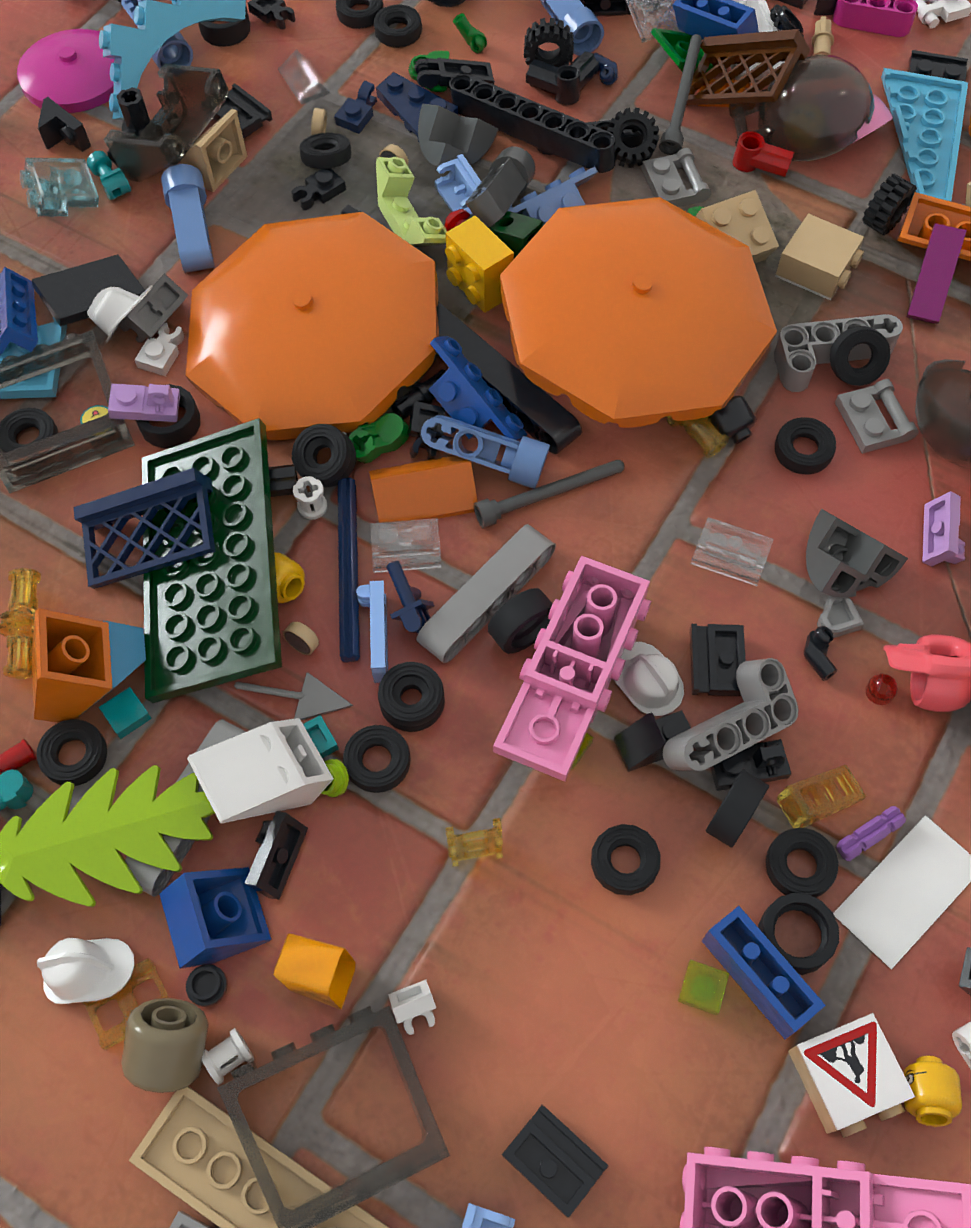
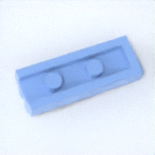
[356,580,388,683]

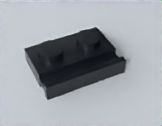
[908,50,968,82]
[204,83,273,139]
[690,623,746,696]
[502,1104,609,1218]

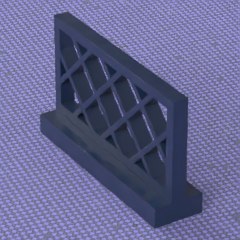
[73,468,215,589]

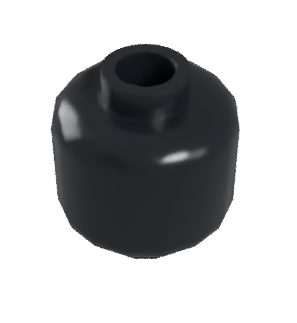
[707,395,756,444]

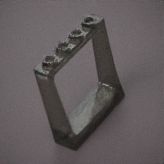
[0,330,135,493]
[217,1006,450,1228]

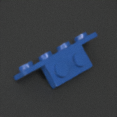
[429,336,527,441]

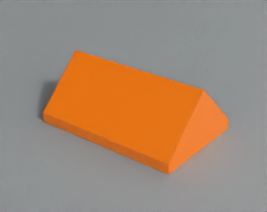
[897,192,971,261]
[369,455,478,530]

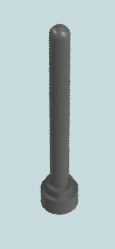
[659,34,702,155]
[474,460,625,528]

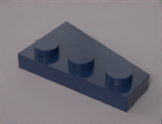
[376,72,458,142]

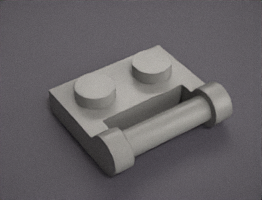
[642,148,711,207]
[835,379,919,454]

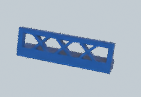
[0,267,38,356]

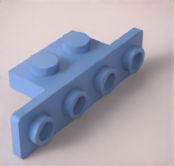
[507,167,598,226]

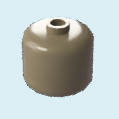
[121,998,208,1093]

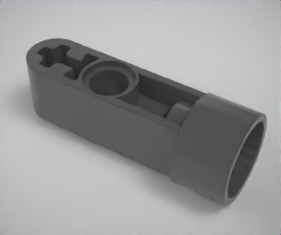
[466,146,536,227]

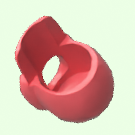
[883,634,971,712]

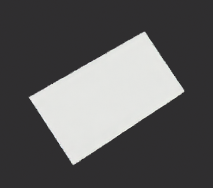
[833,815,971,969]

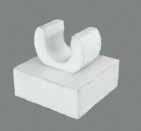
[388,980,436,1035]

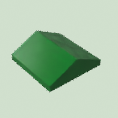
[651,28,715,72]

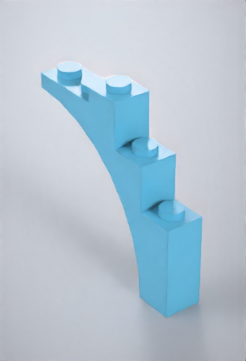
[99,0,246,121]

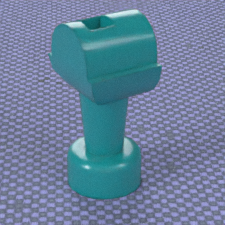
[87,151,131,201]
[0,769,33,811]

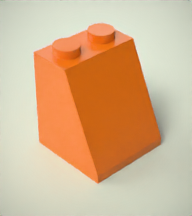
[32,608,113,723]

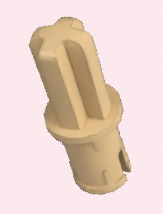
[811,16,834,66]

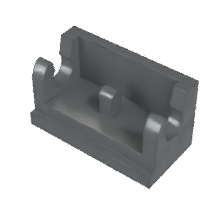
[118,273,189,342]

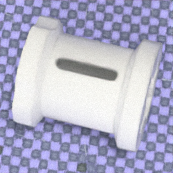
[293,476,327,520]
[201,1028,255,1085]

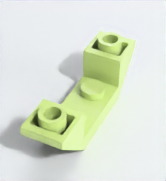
[376,157,447,246]

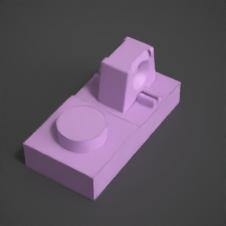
[108,383,180,422]
[922,491,965,567]

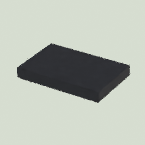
[32,254,145,327]

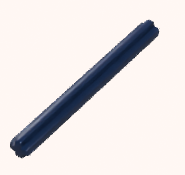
[337,478,360,663]

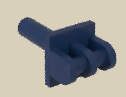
[386,561,435,633]

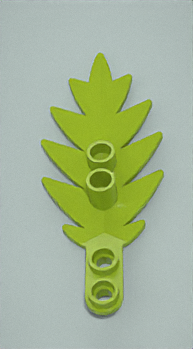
[0,765,215,907]

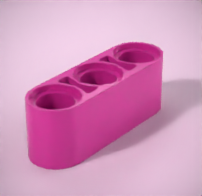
[833,0,918,37]

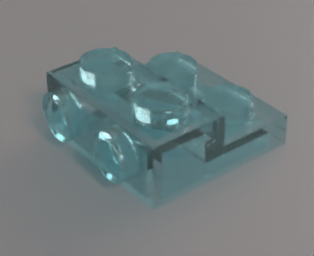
[20,158,99,217]

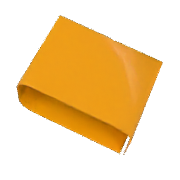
[273,933,356,1010]

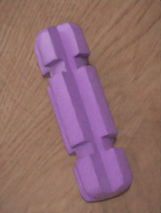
[836,806,906,861]

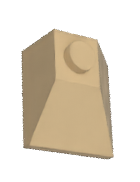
[179,109,248,192]

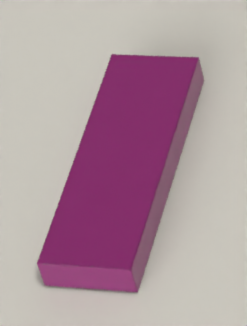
[906,223,967,324]

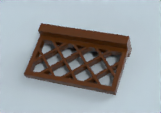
[686,29,810,105]

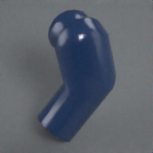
[594,52,618,86]

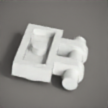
[915,0,971,28]

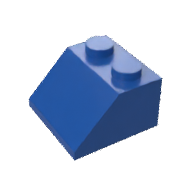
[159,867,271,969]

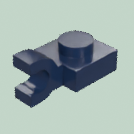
[334,81,377,134]

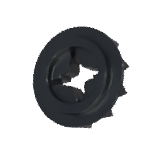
[770,5,804,38]

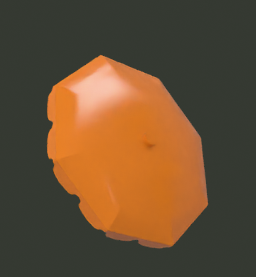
[500,197,777,428]
[186,212,439,440]

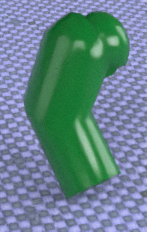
[453,13,487,53]

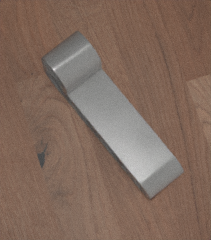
[774,314,903,392]
[663,658,798,771]

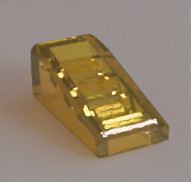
[777,765,867,828]

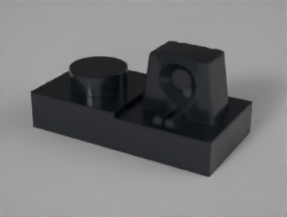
[710,739,792,791]
[245,811,308,900]

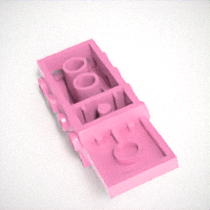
[493,556,651,782]
[680,1147,971,1228]

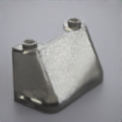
[104,63,228,182]

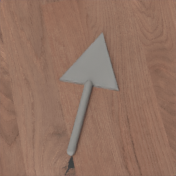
[234,672,353,720]

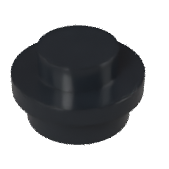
[186,964,227,1007]

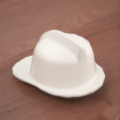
[87,285,153,343]
[614,642,684,716]
[37,938,135,1004]

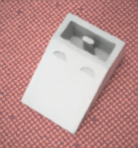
[187,718,334,824]

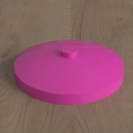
[17,29,114,113]

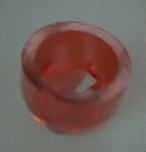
[865,673,898,705]

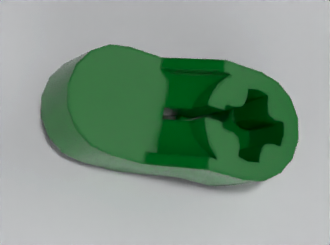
[348,413,409,463]

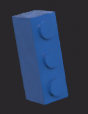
[672,0,759,40]
[702,905,826,1039]

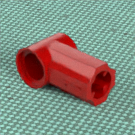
[732,131,794,177]

